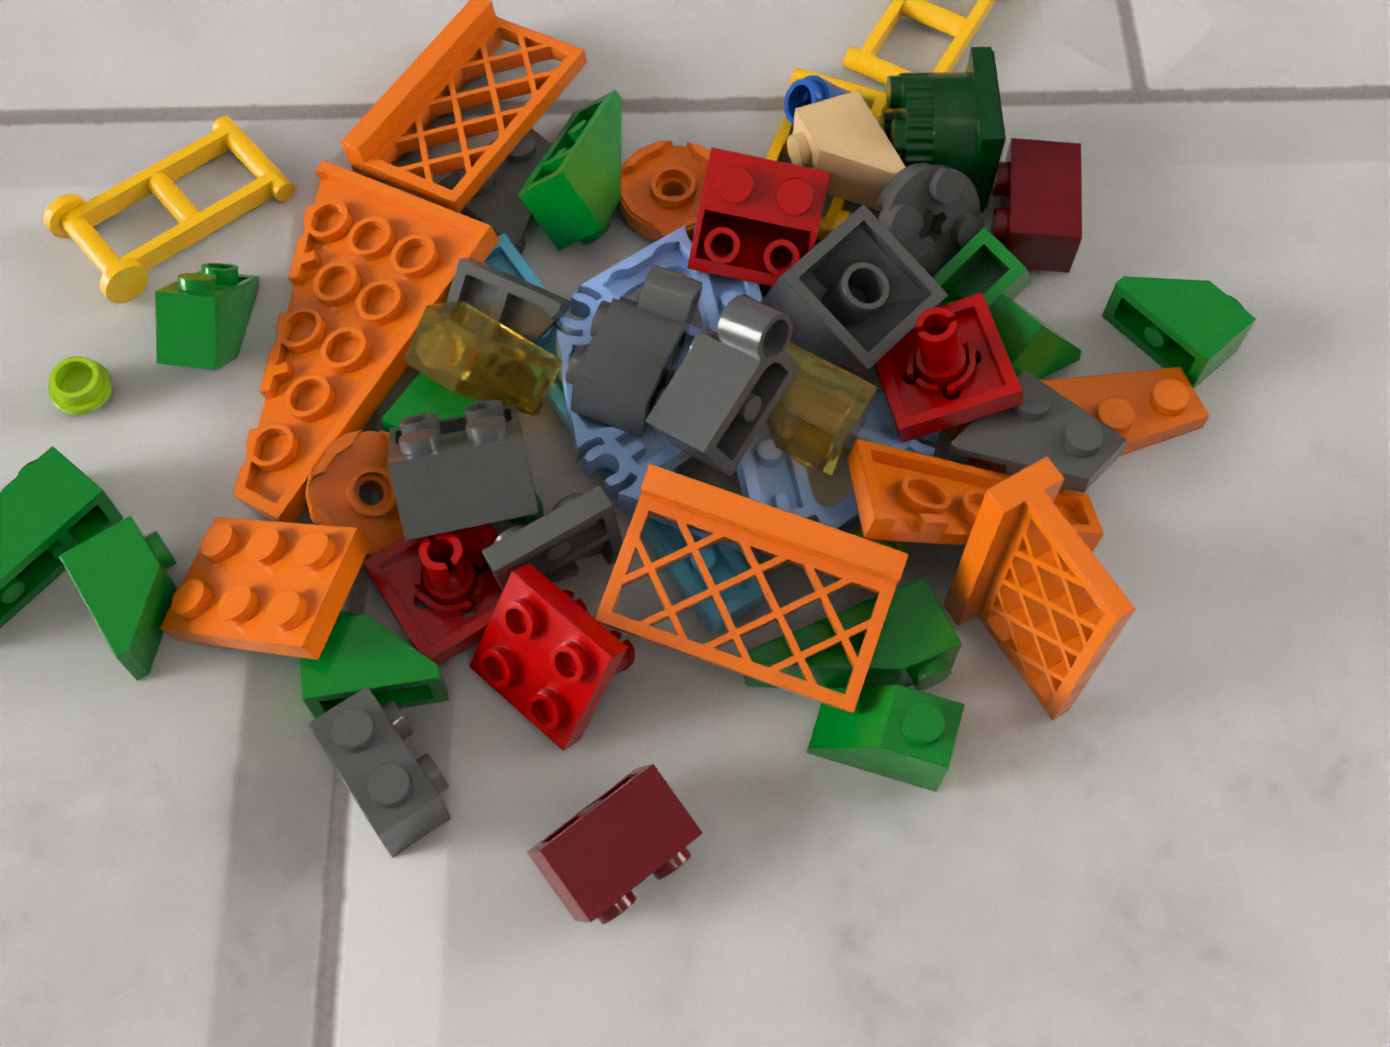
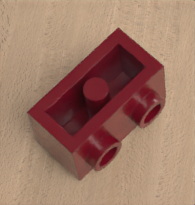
[991,138,1082,273]
[527,764,702,924]

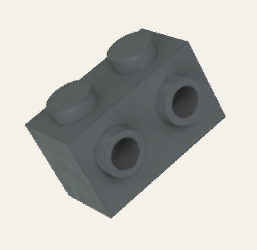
[307,686,451,858]

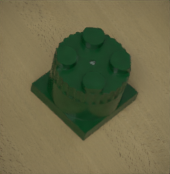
[881,47,1006,213]

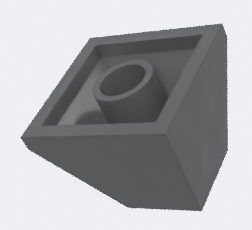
[761,204,948,374]

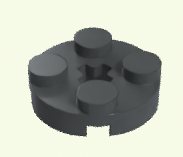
[876,163,986,277]

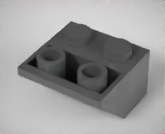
[387,400,539,541]

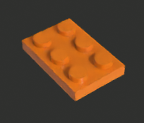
[159,517,372,660]

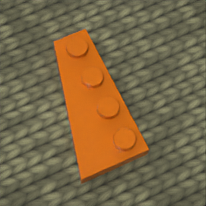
[944,367,1210,474]
[847,438,1104,553]

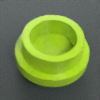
[48,356,113,416]

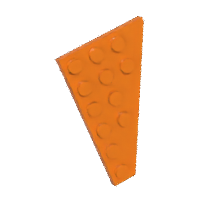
[233,160,499,523]

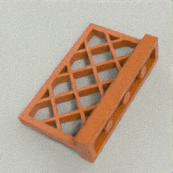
[341,0,587,213]
[943,456,1136,720]
[595,464,909,714]

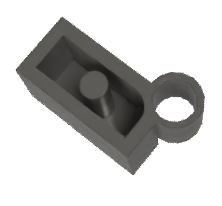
[565,265,703,438]
[645,295,800,477]

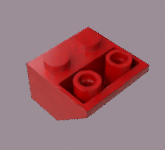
[687,147,831,286]

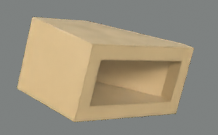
[787,90,906,211]

